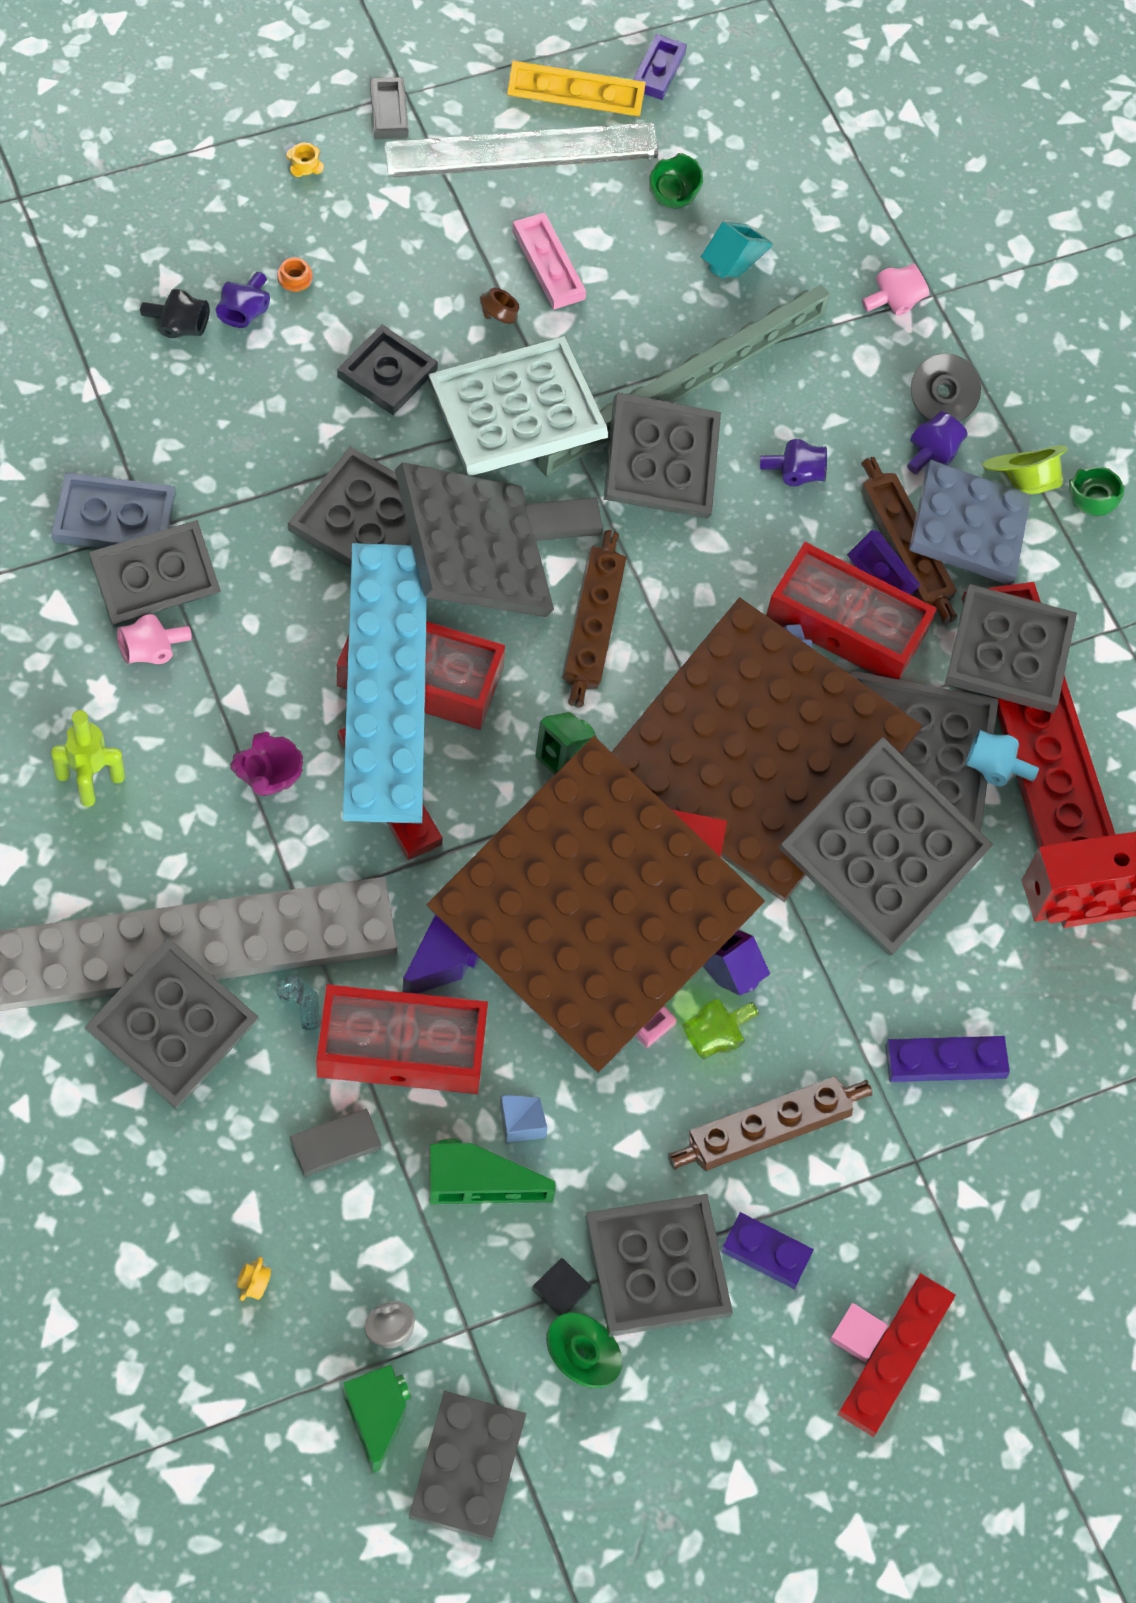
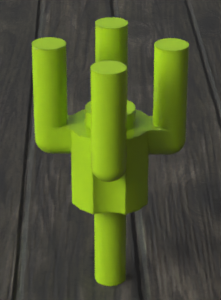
[51,710,125,807]

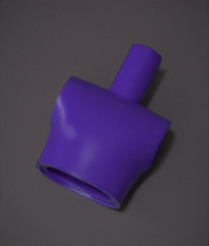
[215,272,270,328]
[907,411,968,475]
[760,439,827,487]

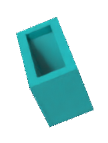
[700,221,773,279]

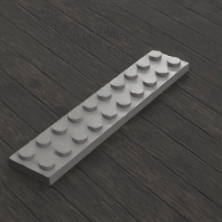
[0,877,397,1011]

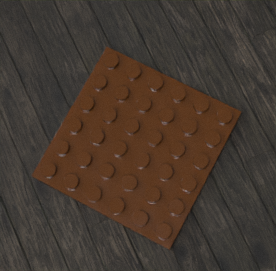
[612,597,922,903]
[426,736,765,1074]

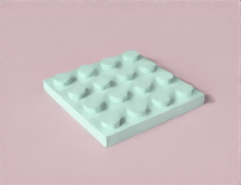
[428,336,608,476]

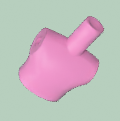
[862,263,929,315]
[117,614,192,664]

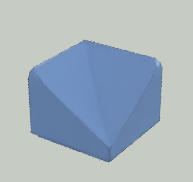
[500,1095,548,1143]

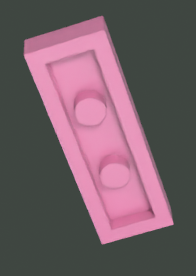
[512,212,586,310]

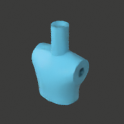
[965,730,1039,786]

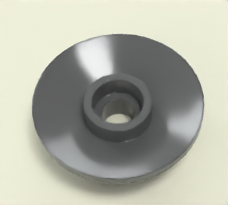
[911,353,981,422]

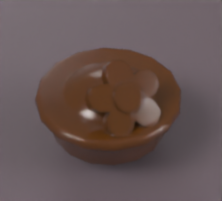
[480,287,520,324]

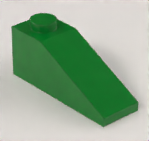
[429,1138,556,1204]

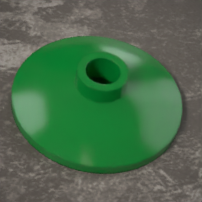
[546,1313,622,1388]

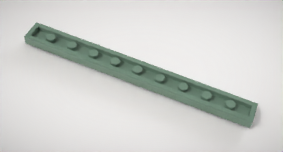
[538,284,830,477]

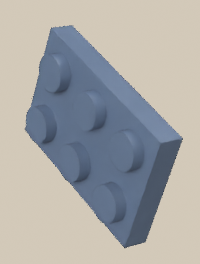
[52,472,176,548]

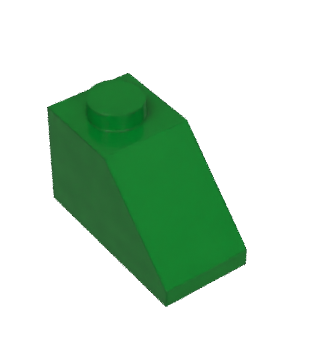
[535,712,597,775]
[343,1365,411,1473]

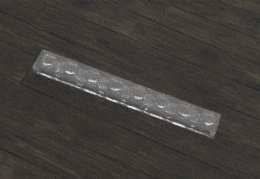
[384,122,659,178]

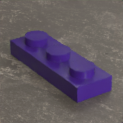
[885,1036,1010,1082]

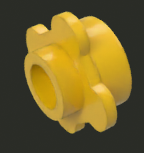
[286,143,324,177]
[236,1257,271,1301]

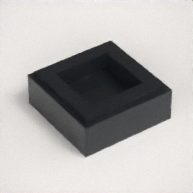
[532,1258,592,1316]

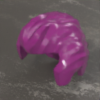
[230,731,303,796]

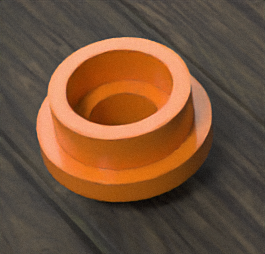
[277,257,313,292]

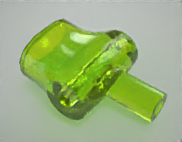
[682,999,759,1060]

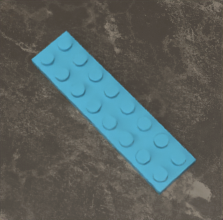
[343,543,427,823]

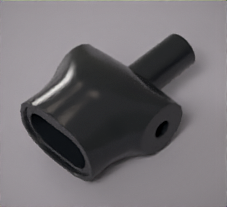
[140,289,210,338]

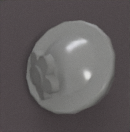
[364,1301,415,1349]

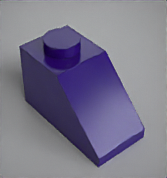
[402,915,480,994]
[703,930,770,996]

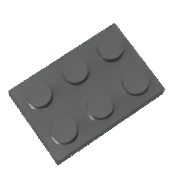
[88,520,221,625]
[409,1391,526,1542]

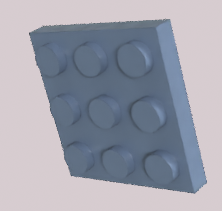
[909,460,1031,585]

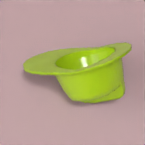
[982,445,1068,494]

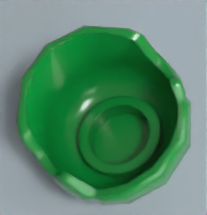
[649,153,703,209]
[1069,466,1124,517]

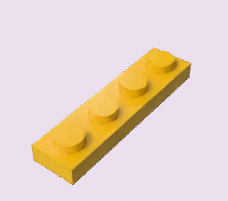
[507,60,646,118]

